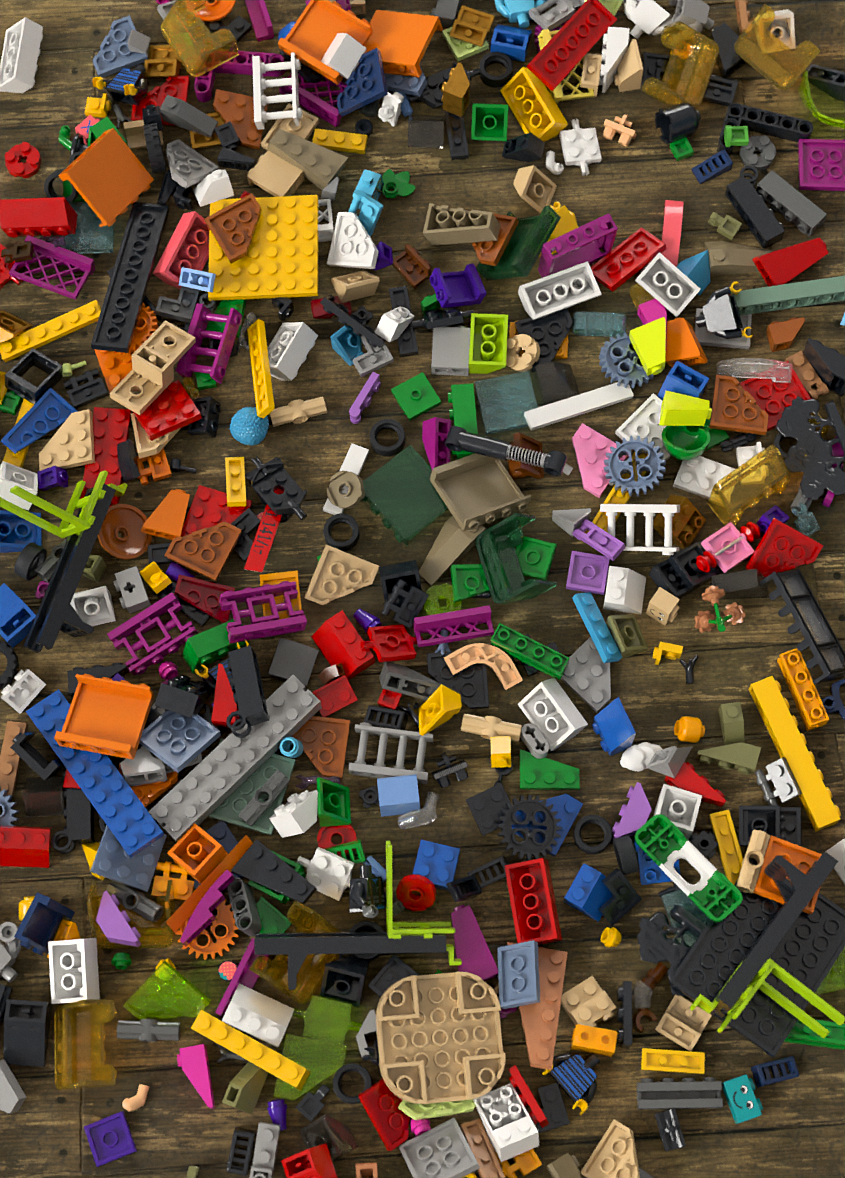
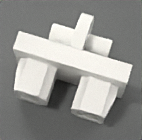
[378,92,404,127]

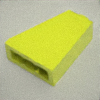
[629,317,666,376]
[659,391,712,426]

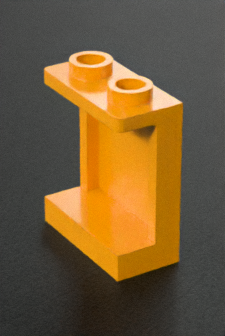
[570,1024,617,1057]

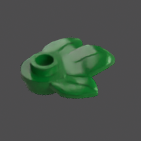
[382,169,416,198]

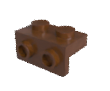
[392,244,431,289]

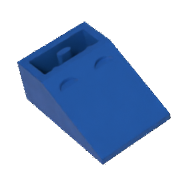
[0,583,36,648]

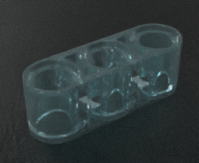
[572,312,626,337]

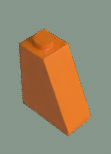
[665,318,707,367]
[141,489,190,540]

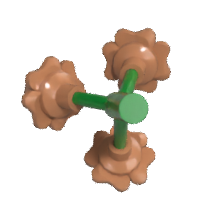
[694,585,746,633]

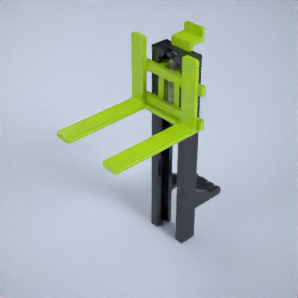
[0,470,128,653]
[254,840,462,990]
[690,851,845,1038]

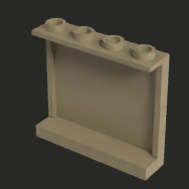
[430,453,532,531]

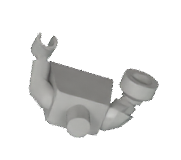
[668,0,714,50]
[0,922,21,983]

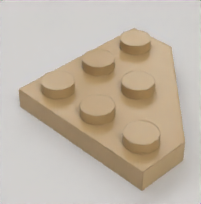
[39,409,95,471]
[131,413,181,458]
[304,544,379,605]
[580,1120,640,1178]

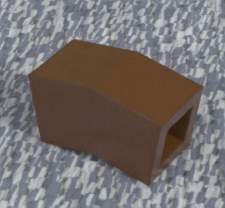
[318,663,346,685]

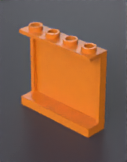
[277,0,373,85]
[357,10,443,77]
[58,128,154,227]
[54,674,155,760]

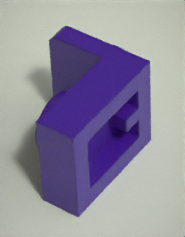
[37,466,68,491]
[756,505,789,534]

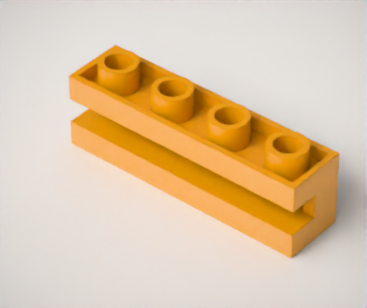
[777,648,829,731]

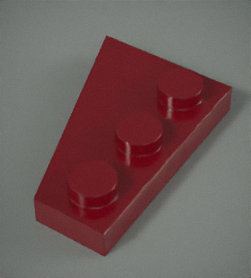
[174,574,235,623]

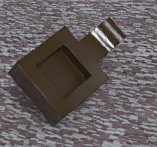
[1,241,34,263]

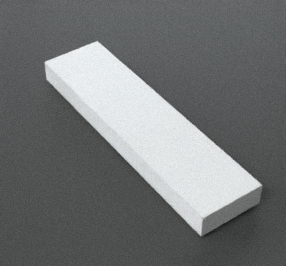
[323,444,369,515]

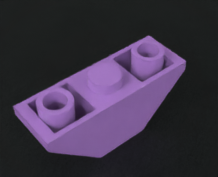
[612,782,652,839]
[96,890,141,947]

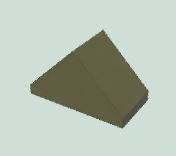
[82,554,107,583]

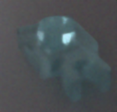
[791,503,820,537]

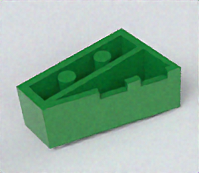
[182,619,248,674]

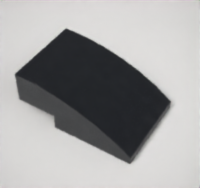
[648,542,721,599]
[739,806,802,847]

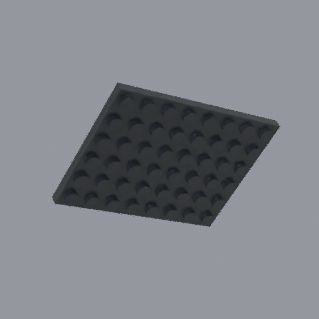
[668,858,845,1057]

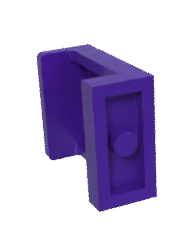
[429,264,486,308]

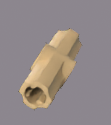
[270,397,327,427]
[461,713,522,743]
[736,830,770,893]

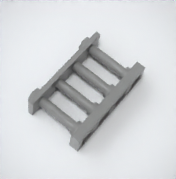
[349,722,434,784]

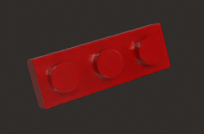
[508,1065,550,1128]

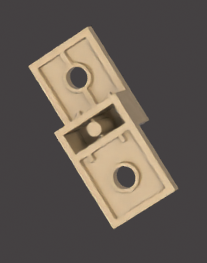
[110,320,196,415]

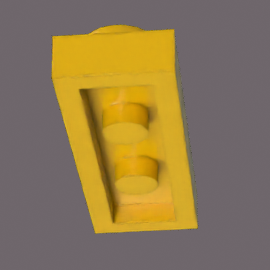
[312,128,368,154]
[225,457,246,507]
[641,1048,705,1074]

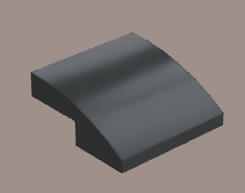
[267,638,319,687]

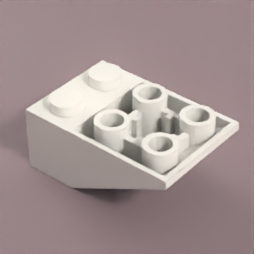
[599,27,629,93]
[474,1083,539,1162]

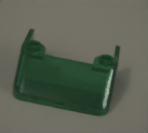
[476,513,557,604]

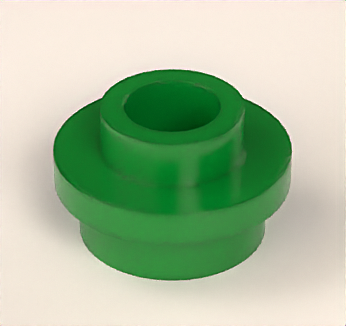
[111,953,132,969]

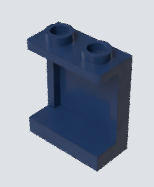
[14,893,75,956]

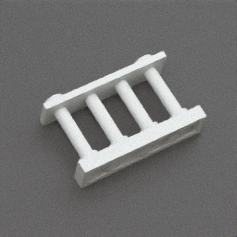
[252,52,302,130]
[600,504,680,555]

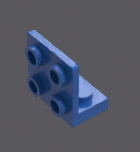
[634,839,680,885]

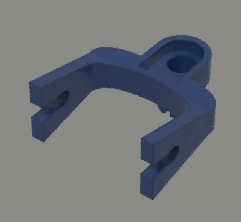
[821,679,845,720]

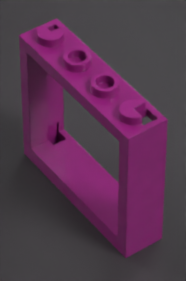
[538,213,618,278]

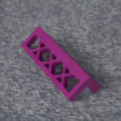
[244,0,274,42]
[414,605,494,648]
[215,938,270,1018]

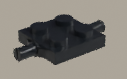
[411,307,474,329]

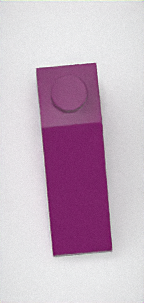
[422,417,451,469]

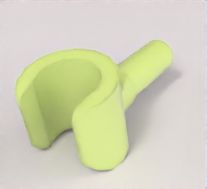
[62,361,87,377]

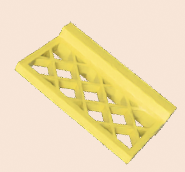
[538,29,594,104]

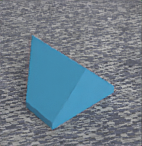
[677,250,711,296]
[331,325,364,366]

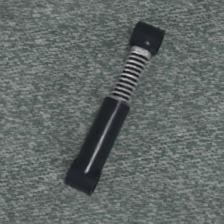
[444,426,567,476]

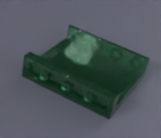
[476,206,561,280]
[362,445,448,546]

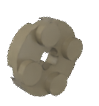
[327,471,365,509]

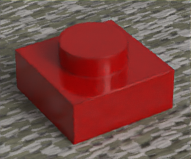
[377,689,403,710]

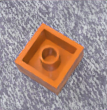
[168,823,228,884]

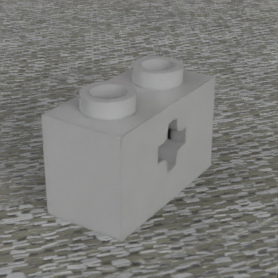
[114,566,151,614]

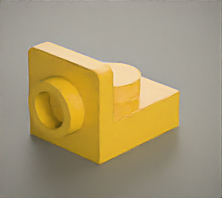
[85,93,111,118]
[139,561,172,594]
[652,642,683,665]

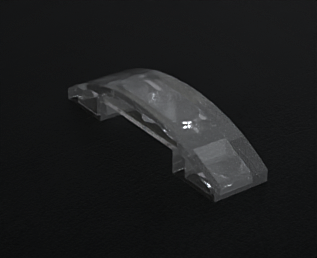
[716,358,793,383]

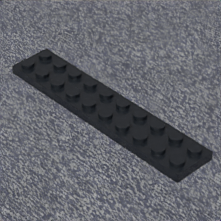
[91,202,169,353]

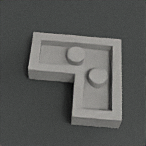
[352,330,394,377]

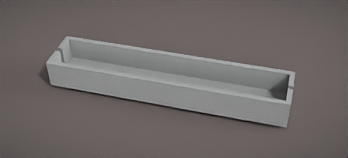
[149,675,322,842]

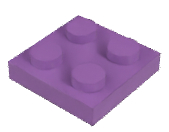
[566,551,609,595]

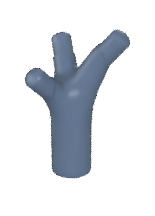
[434,630,451,655]

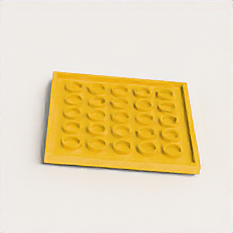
[208,195,318,301]

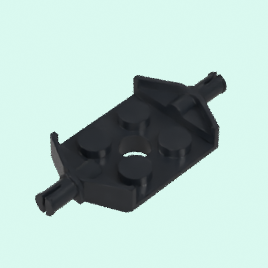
[407,62,481,109]
[251,456,307,520]

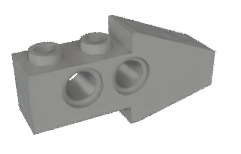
[120,746,202,786]
[0,1060,27,1114]

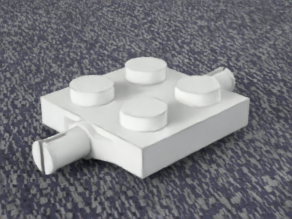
[559,119,602,175]
[297,847,355,901]

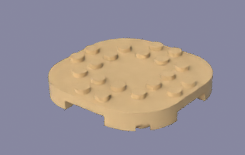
[376,972,505,1104]

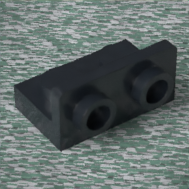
[187,397,221,438]

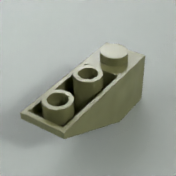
[695,742,761,775]
[222,1062,268,1114]

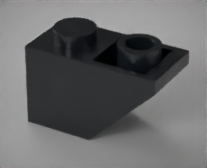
[502,132,545,162]

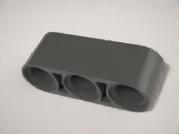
[227,878,262,937]

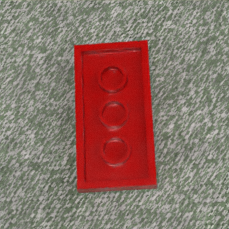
[591,227,667,292]

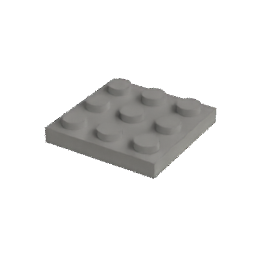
[399,1117,480,1178]

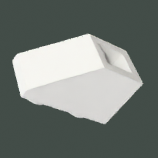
[375,307,414,342]

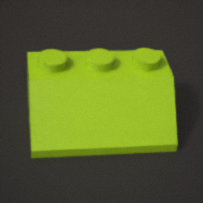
[469,313,508,374]

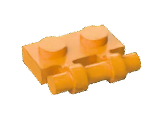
[151,861,194,901]
[492,1146,542,1178]

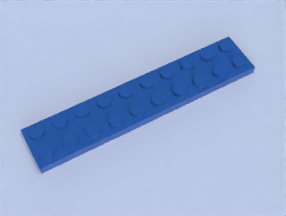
[26,689,164,858]

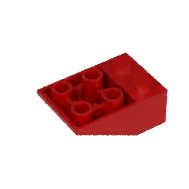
[281,1144,337,1178]

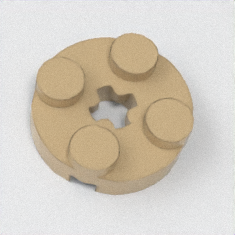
[506,334,540,372]

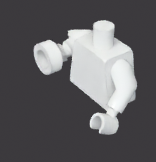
[623,0,677,39]

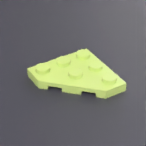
[398,1099,476,1120]

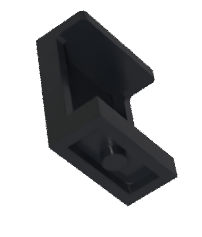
[10,731,64,781]

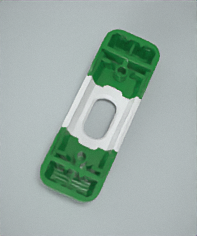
[635,814,742,922]

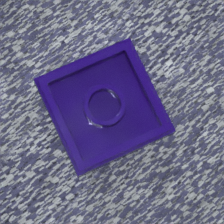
[84,1111,137,1167]

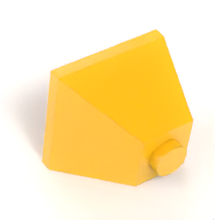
[418,685,462,736]

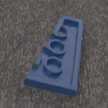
[1,388,78,454]

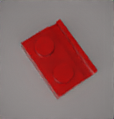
[312,675,358,717]

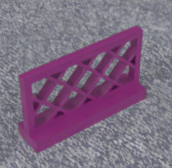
[279,72,347,127]
[9,235,95,300]

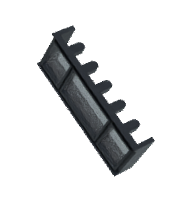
[759,569,845,685]

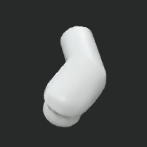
[546,151,564,175]

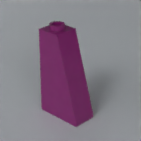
[451,904,498,982]

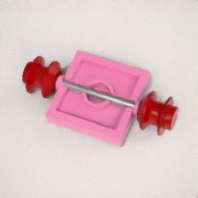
[696,522,760,574]

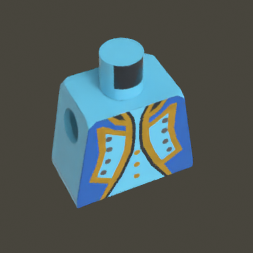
[355,170,384,210]

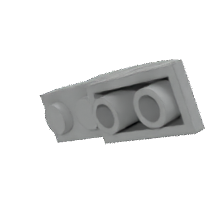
[250,1122,280,1178]

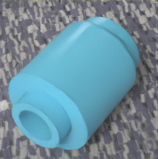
[279,737,303,758]

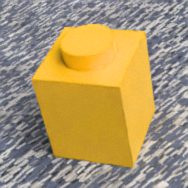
[491,736,511,768]

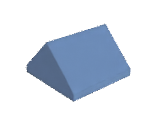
[377,774,421,817]

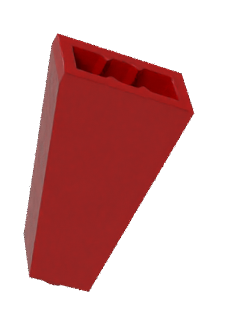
[752,238,829,287]

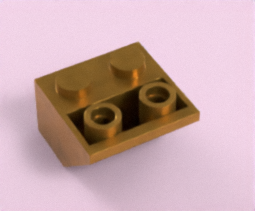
[441,62,470,117]
[653,495,706,549]

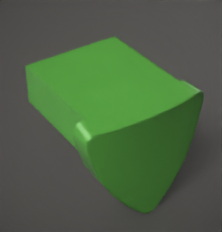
[724,125,749,147]

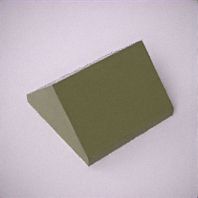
[606,614,648,660]

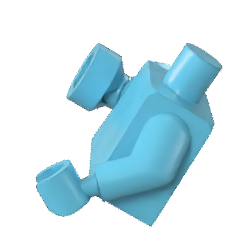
[494,0,547,28]

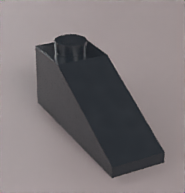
[802,64,845,101]

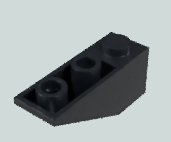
[67,663,129,698]

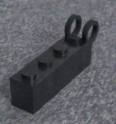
[725,166,785,249]
[226,645,269,738]
[52,768,94,854]

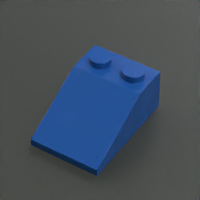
[0,510,42,553]
[592,697,636,756]

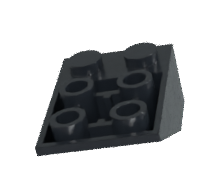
[803,338,845,397]
[155,674,213,718]
[4,999,52,1067]

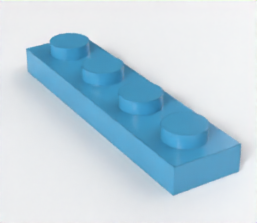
[572,592,622,663]

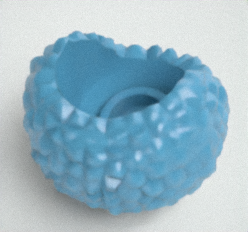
[229,407,269,446]

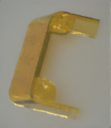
[87,880,175,948]

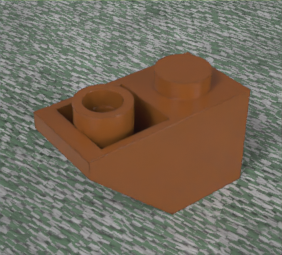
[766,317,805,352]

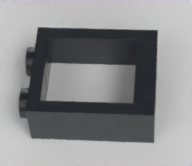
[5,348,62,405]

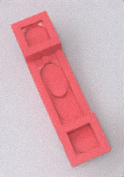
[661,200,683,267]

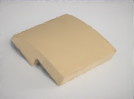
[655,995,712,1052]

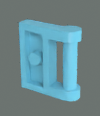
[348,190,383,236]

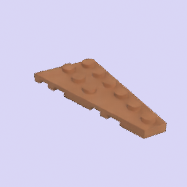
[507,942,568,1070]

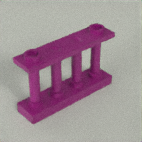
[175,303,242,383]

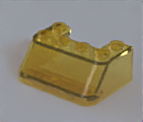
[161,0,239,77]
[734,3,821,90]
[642,21,719,107]
[708,444,790,526]
[249,900,341,1004]
[55,999,117,1090]

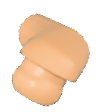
[122,1084,149,1111]

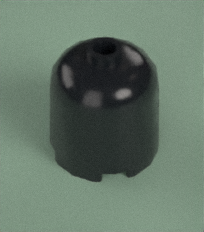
[655,102,701,144]

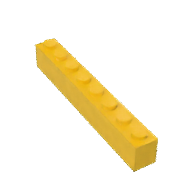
[748,676,841,832]

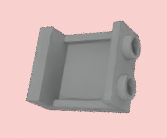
[431,326,470,376]

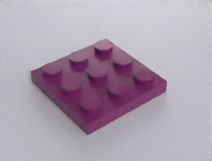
[798,139,845,191]

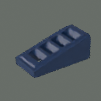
[691,150,733,184]
[751,1056,799,1088]

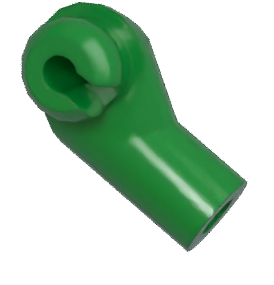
[59,125,72,152]

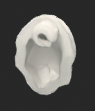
[620,742,662,771]

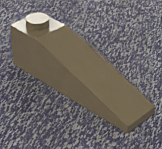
[704,241,773,276]

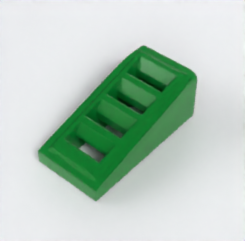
[325,839,366,864]

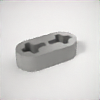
[520,723,549,759]

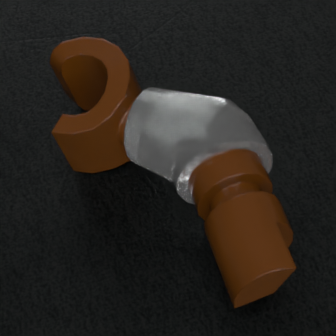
[632,962,668,1033]

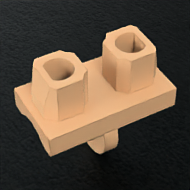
[603,114,636,147]

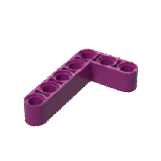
[194,49,285,102]

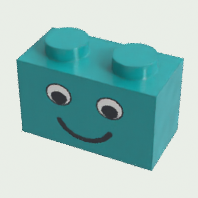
[721,1074,763,1124]

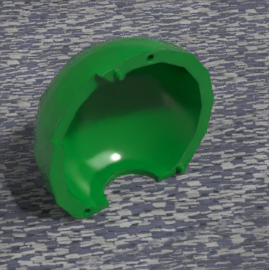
[662,426,711,460]

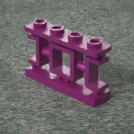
[219,581,307,643]
[107,593,199,675]

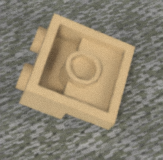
[561,976,616,1027]

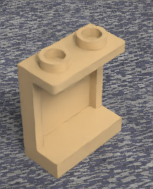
[247,150,304,197]

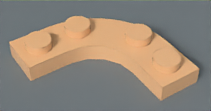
[444,643,523,690]

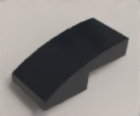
[117,439,141,482]

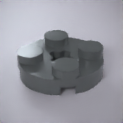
[739,135,776,171]

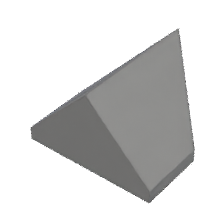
[552,508,591,537]
[648,746,693,779]

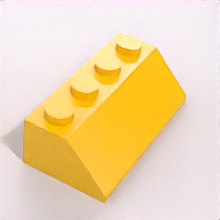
[500,67,568,142]

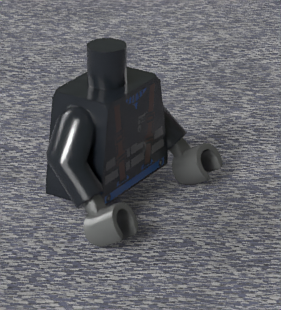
[349,865,404,918]

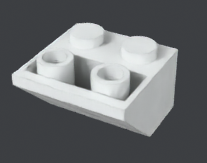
[269,790,318,838]

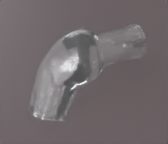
[398,792,440,829]

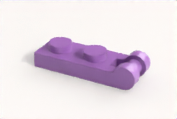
[349,372,381,424]
[572,519,625,561]

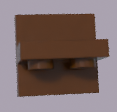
[508,432,544,480]

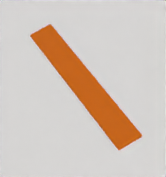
[166,835,253,932]

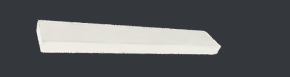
[524,383,634,431]

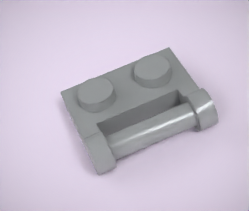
[528,0,575,31]

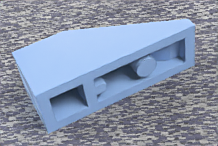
[179,267,216,292]

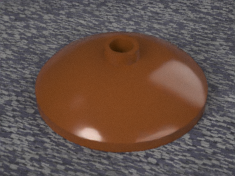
[98,504,152,560]

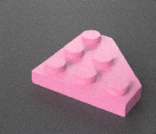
[572,423,628,498]

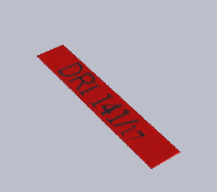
[244,489,284,572]

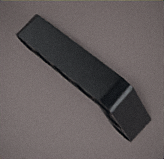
[717,103,813,156]

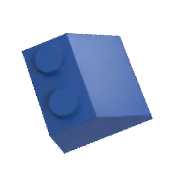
[563,863,613,922]

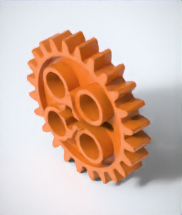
[113,303,159,356]
[175,898,239,960]

